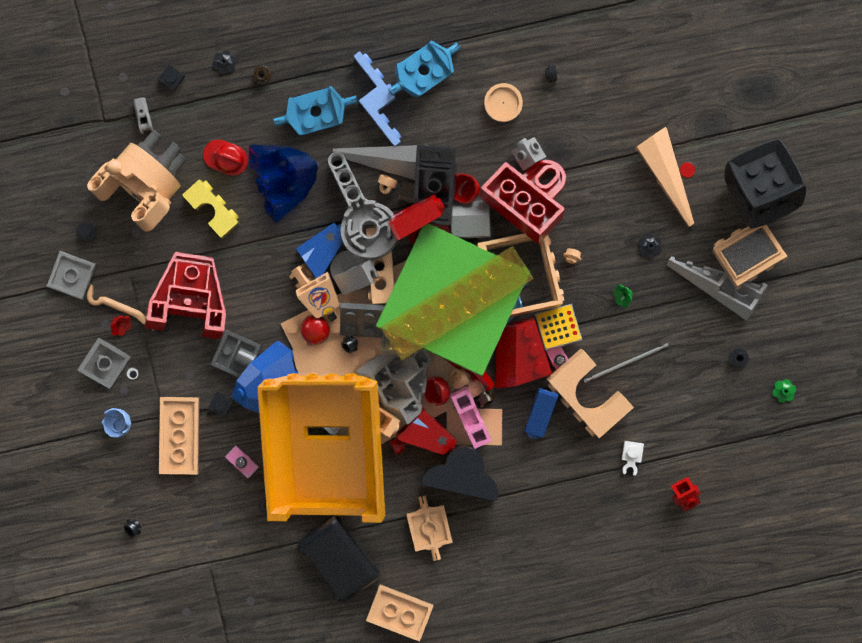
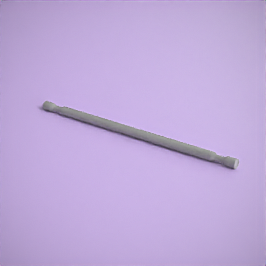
[584,343,669,383]

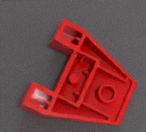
[144,252,226,339]

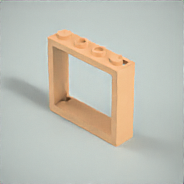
[476,234,564,318]

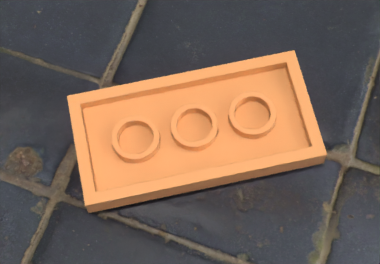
[159,397,199,475]

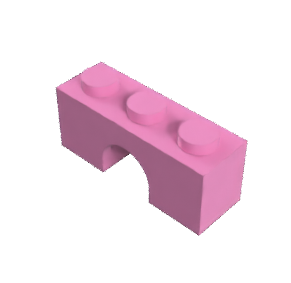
[450,385,492,449]

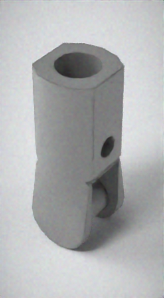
[133,97,153,134]

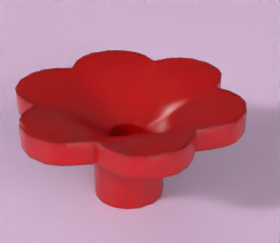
[110,316,132,336]

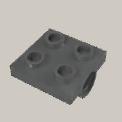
[211,330,262,377]

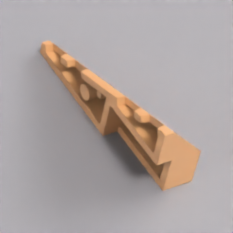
[636,127,694,227]

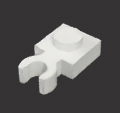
[621,441,644,476]

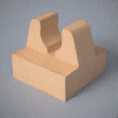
[290,263,316,288]

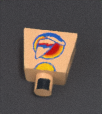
[296,272,340,322]

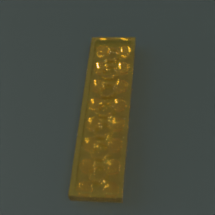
[381,246,534,361]

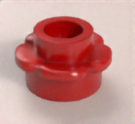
[390,437,405,455]

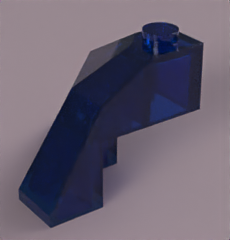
[249,144,318,222]

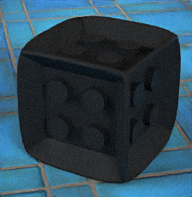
[724,139,806,229]

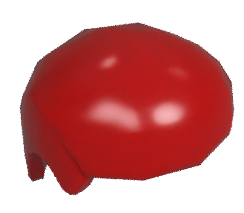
[455,173,480,204]
[300,314,330,345]
[424,376,450,406]

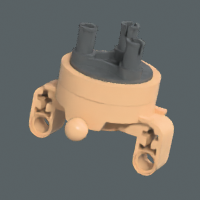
[87,130,187,232]

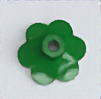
[613,284,633,308]
[772,379,796,403]

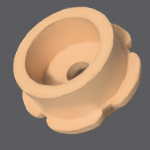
[563,248,581,264]

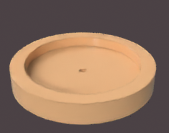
[484,83,523,122]

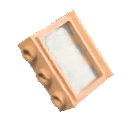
[713,225,787,290]

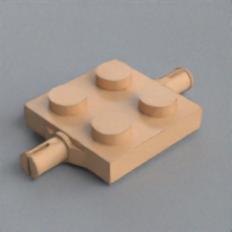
[406,495,453,561]

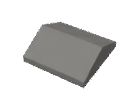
[451,201,491,239]
[77,338,130,389]

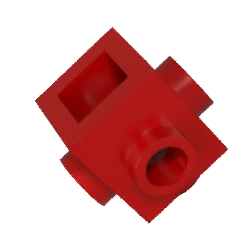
[671,477,701,512]

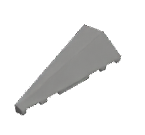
[333,145,429,180]
[667,256,768,321]

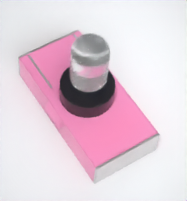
[546,347,568,370]
[225,446,259,478]

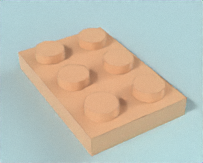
[366,584,433,642]

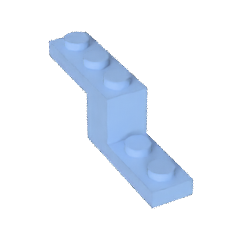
[354,51,401,146]

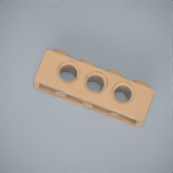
[365,228,395,306]

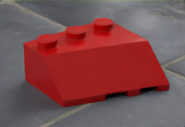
[495,316,552,388]

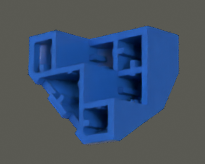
[231,341,299,413]

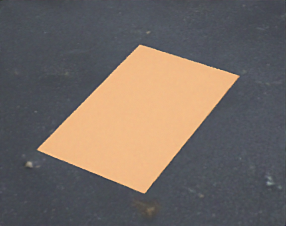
[292,338,354,376]
[447,408,502,445]

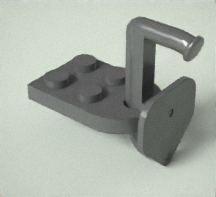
[340,303,415,357]

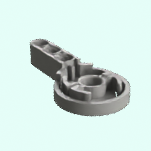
[328,152,397,260]

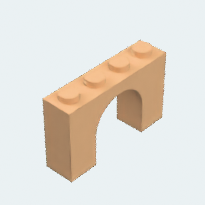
[547,349,634,438]

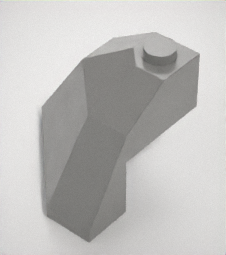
[356,345,431,424]

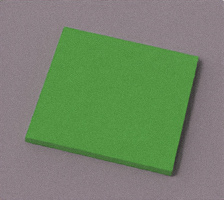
[376,223,530,376]

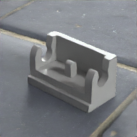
[334,259,378,295]

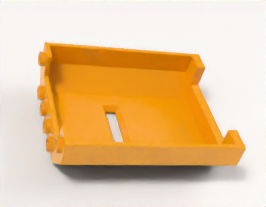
[258,373,385,523]

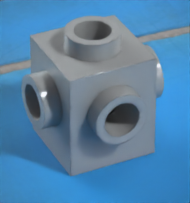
[511,137,546,171]

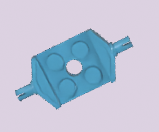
[388,40,461,98]
[274,86,358,136]

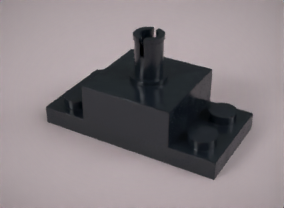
[414,145,457,225]

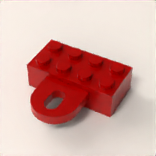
[480,160,566,244]

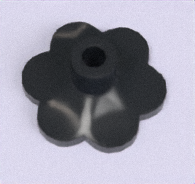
[213,51,236,75]
[638,234,661,258]

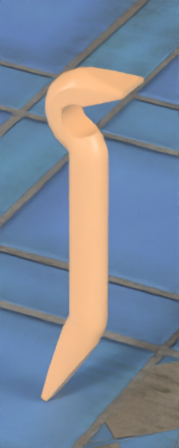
[87,285,154,331]

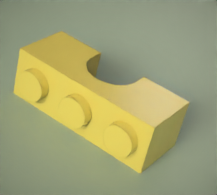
[183,180,240,238]

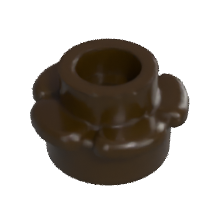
[253,66,271,85]
[476,391,495,407]

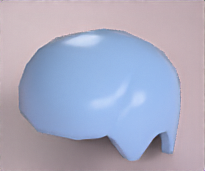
[102,408,131,438]

